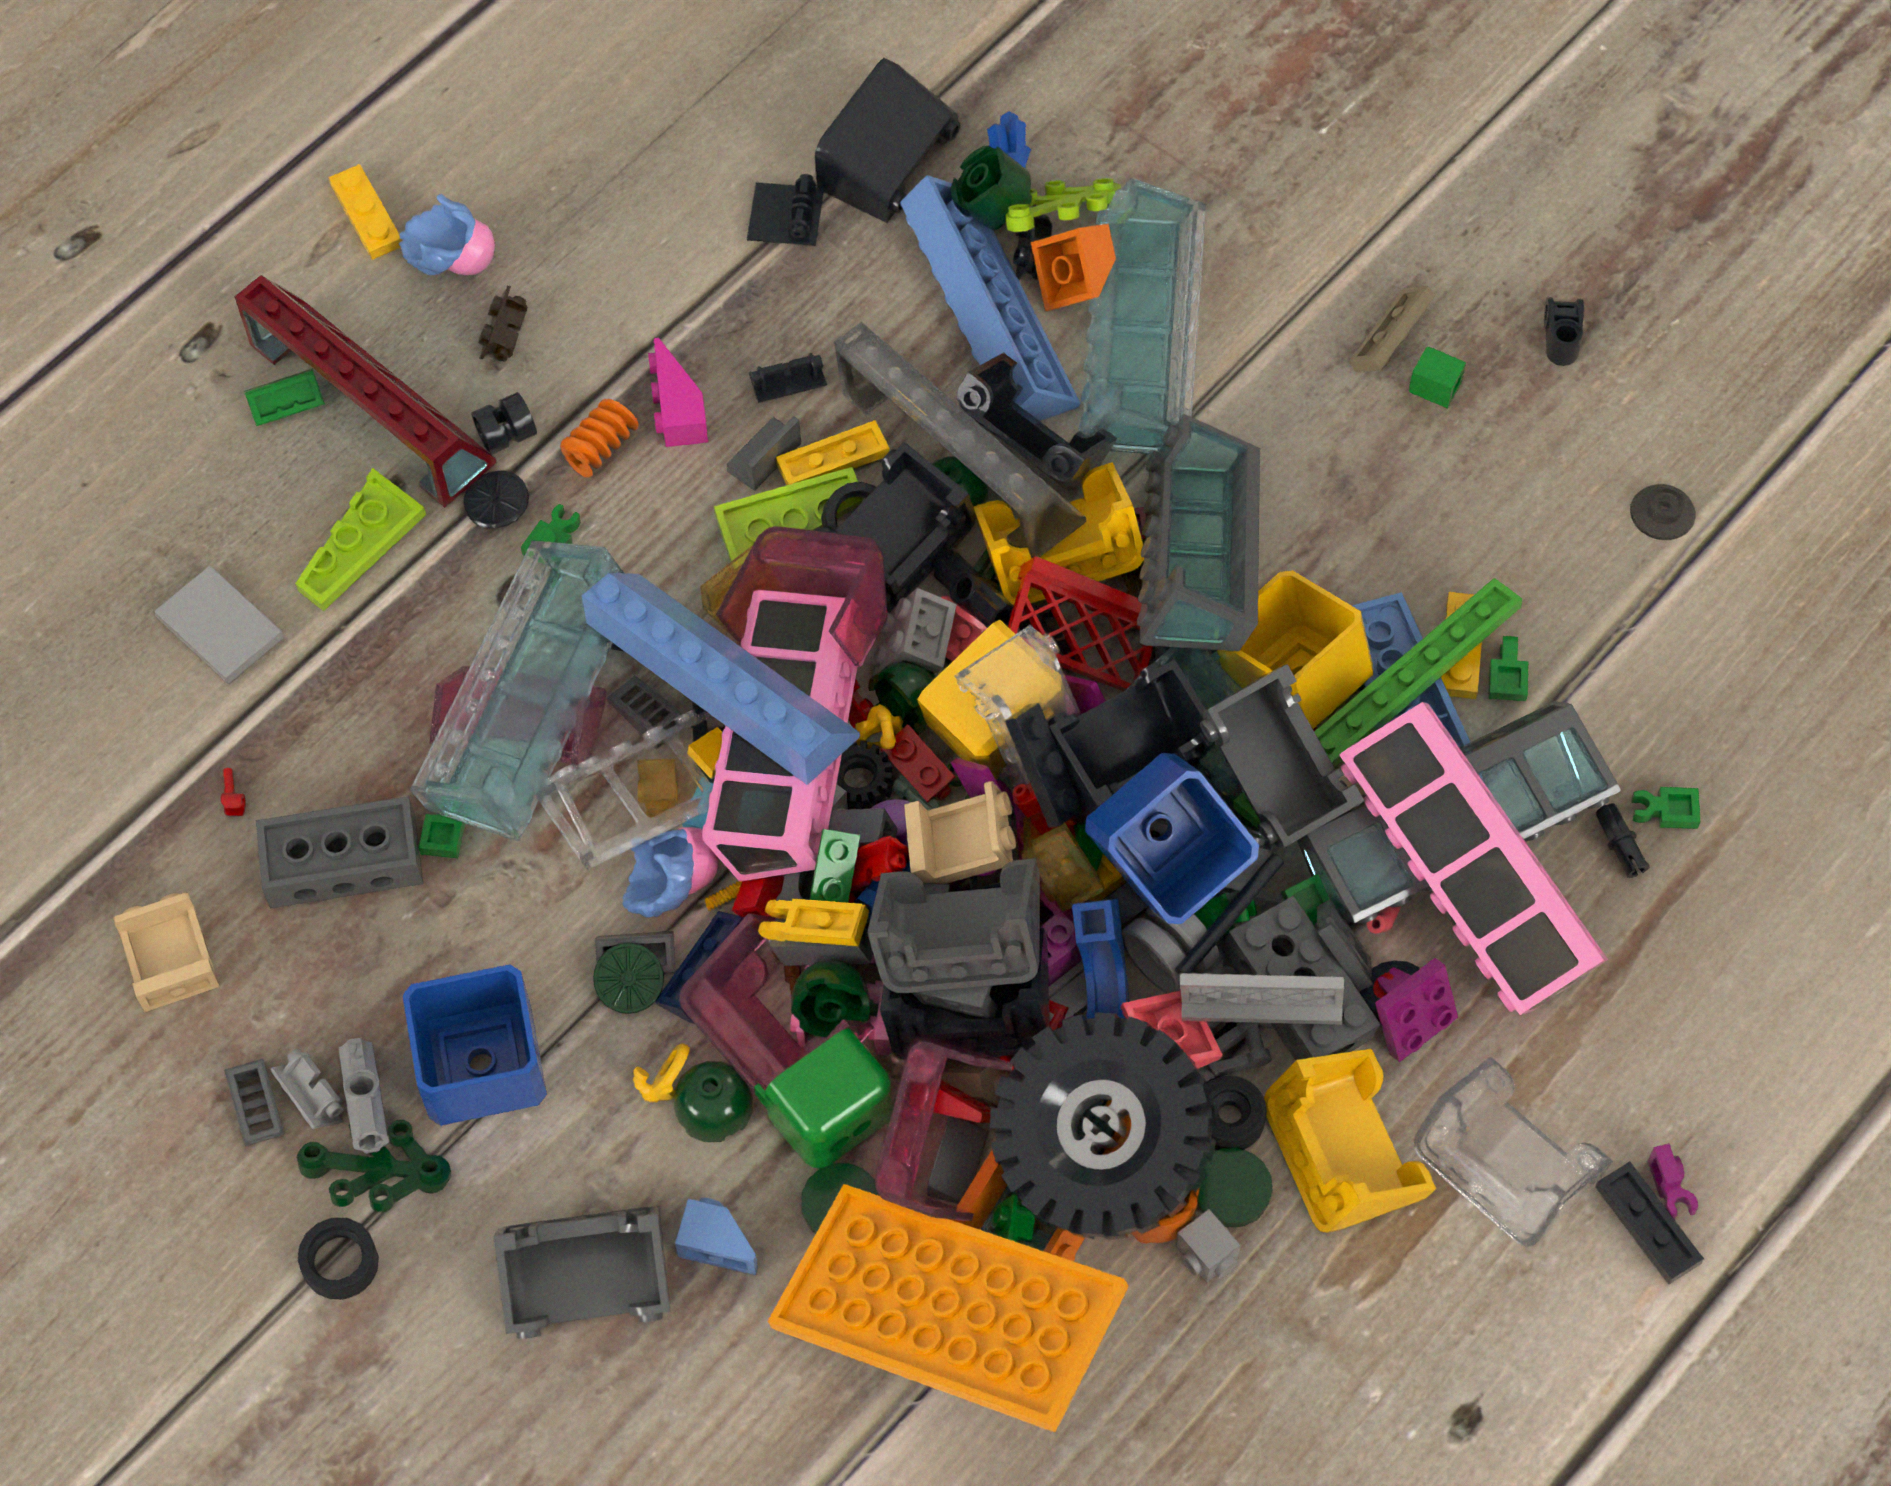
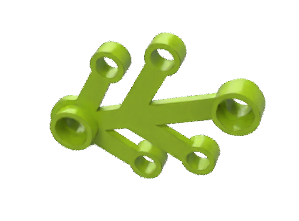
[1006,178,1121,232]

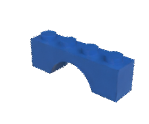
[1072,898,1130,1019]

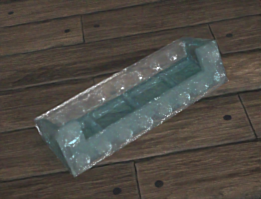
[1079,178,1206,454]
[410,540,624,841]

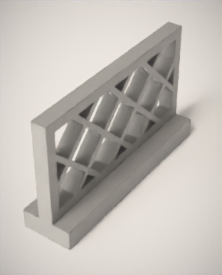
[1180,973,1344,1025]

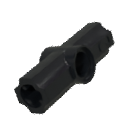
[932,550,1014,628]

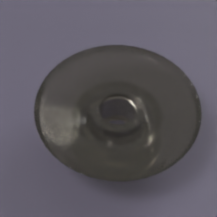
[1630,484,1696,540]

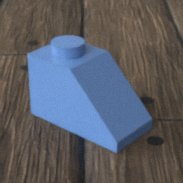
[675,1198,758,1275]

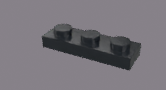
[1005,703,1083,828]
[1595,1162,1704,1285]

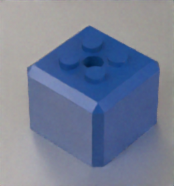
[1085,753,1259,924]
[402,964,547,1126]

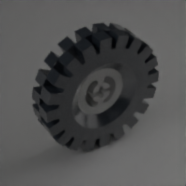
[990,1013,1217,1240]

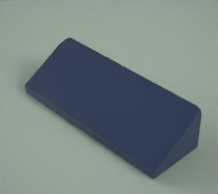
[655,911,758,1025]

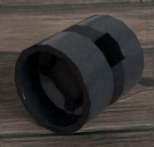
[471,392,537,455]

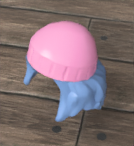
[399,194,495,275]
[622,827,719,918]

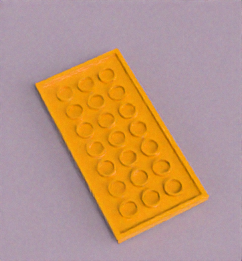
[767,1184,1129,1432]

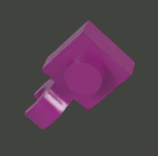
[1647,1144,1698,1219]

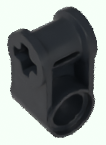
[1544,297,1584,366]

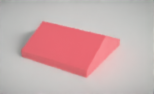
[1120,991,1223,1069]

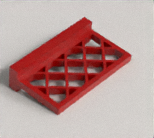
[1008,556,1166,692]

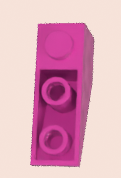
[648,338,708,447]

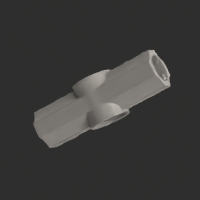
[338,1038,388,1154]

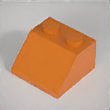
[1031,224,1116,312]

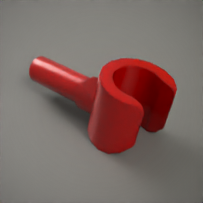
[221,768,246,816]

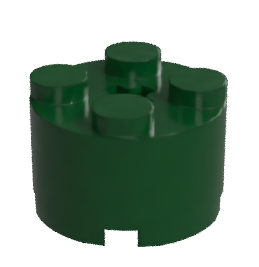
[951,145,1032,230]

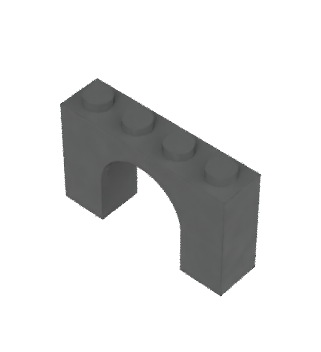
[769,808,898,966]

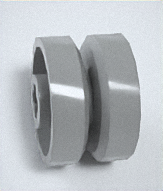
[1122,907,1219,993]

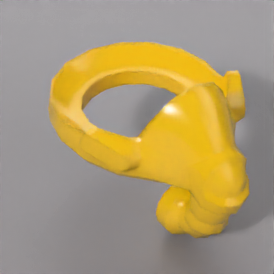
[856,704,903,749]
[633,1043,690,1103]

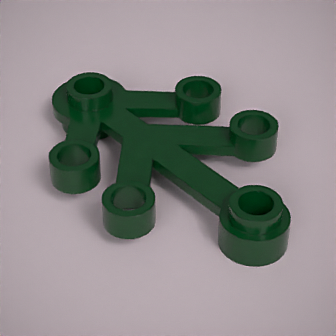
[297,1120,451,1212]

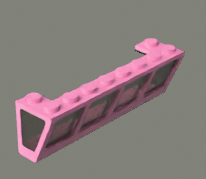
[702,590,866,881]
[1339,702,1608,1015]

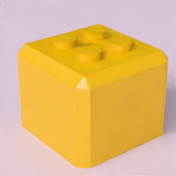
[1214,570,1373,729]
[917,620,1064,779]

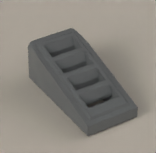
[607,676,685,749]
[224,1059,284,1146]

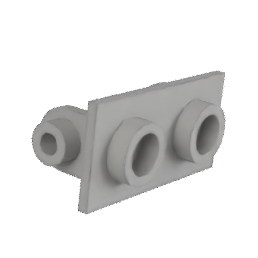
[270,1049,343,1129]

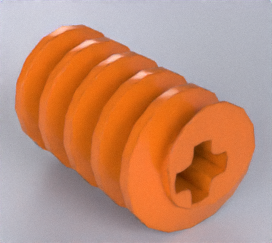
[560,399,639,478]

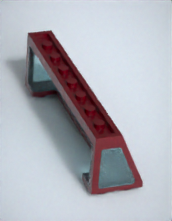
[234,275,497,508]

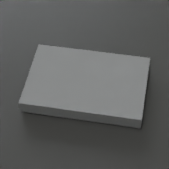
[154,566,284,684]

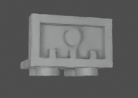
[871,588,957,677]

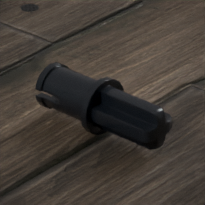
[1596,803,1650,878]

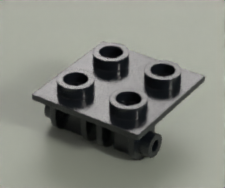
[747,174,824,246]

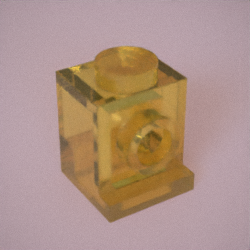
[637,759,678,820]

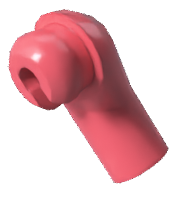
[1367,906,1401,934]

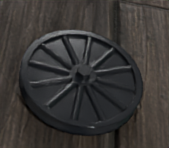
[464,471,529,528]

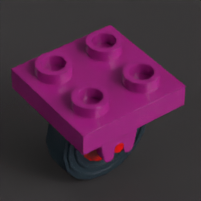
[1358,958,1458,1062]

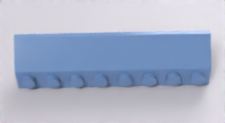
[900,175,1081,421]
[582,573,860,785]

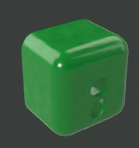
[754,1029,893,1169]

